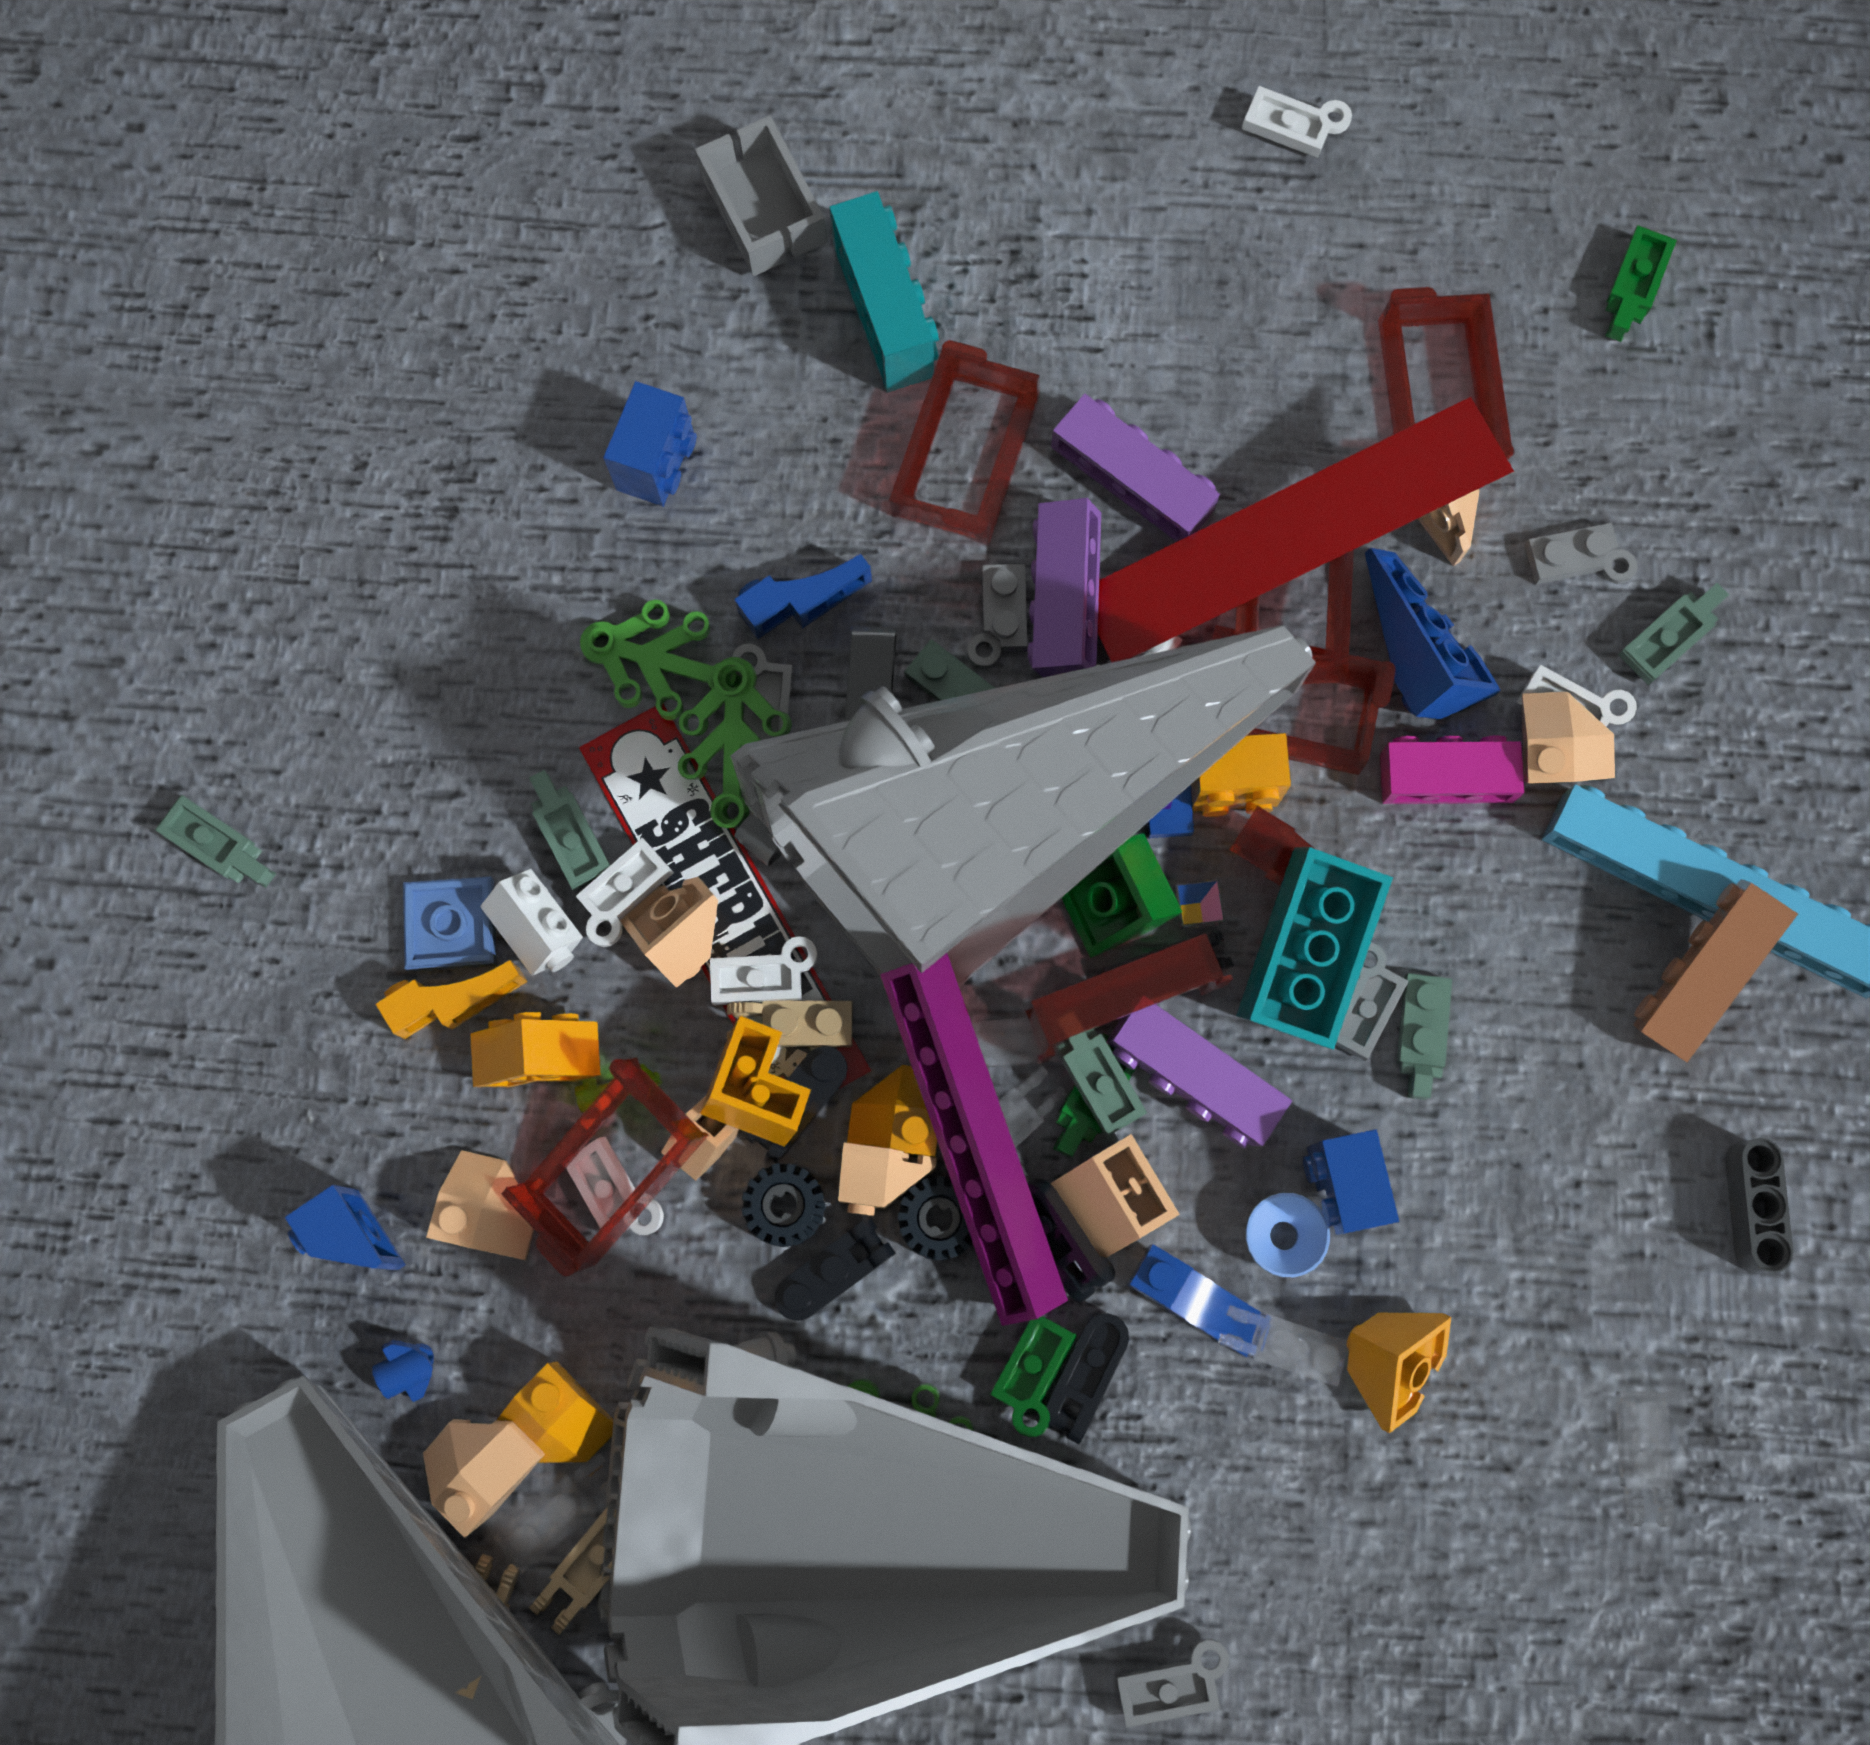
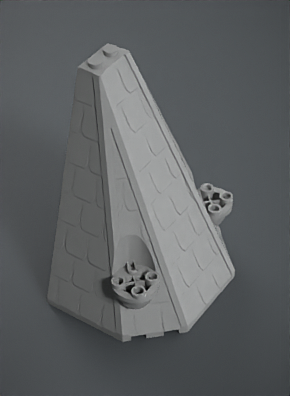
[731,625,1316,987]
[597,1326,1191,1745]
[215,1375,627,1745]

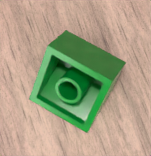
[1061,833,1183,958]

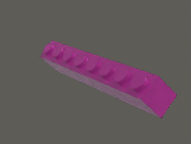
[880,953,1068,1326]

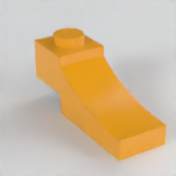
[376,960,528,1039]

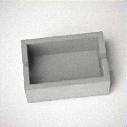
[695,115,828,277]

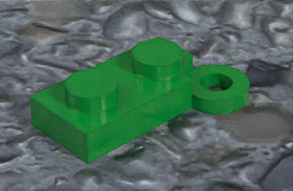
[990,1316,1077,1437]

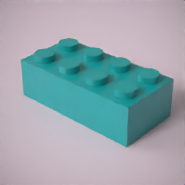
[829,191,939,393]
[1236,847,1393,1050]

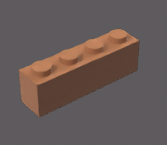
[1633,879,1798,1062]

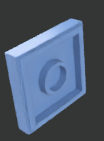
[403,876,497,972]

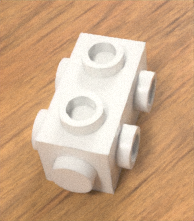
[480,869,583,976]

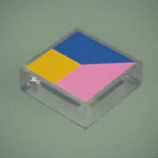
[1174,879,1225,930]

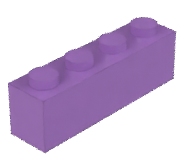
[1051,393,1220,542]
[1028,498,1102,678]
[1106,996,1292,1148]

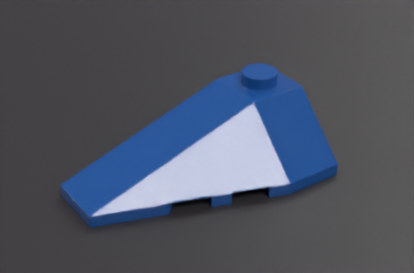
[1365,548,1501,719]

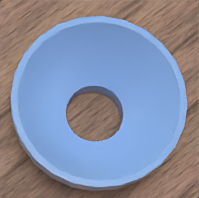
[1245,1193,1330,1277]

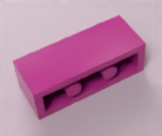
[1380,735,1525,804]

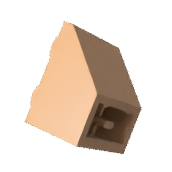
[1050,1134,1180,1258]

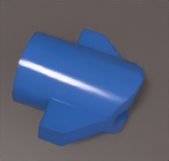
[372,1340,434,1402]

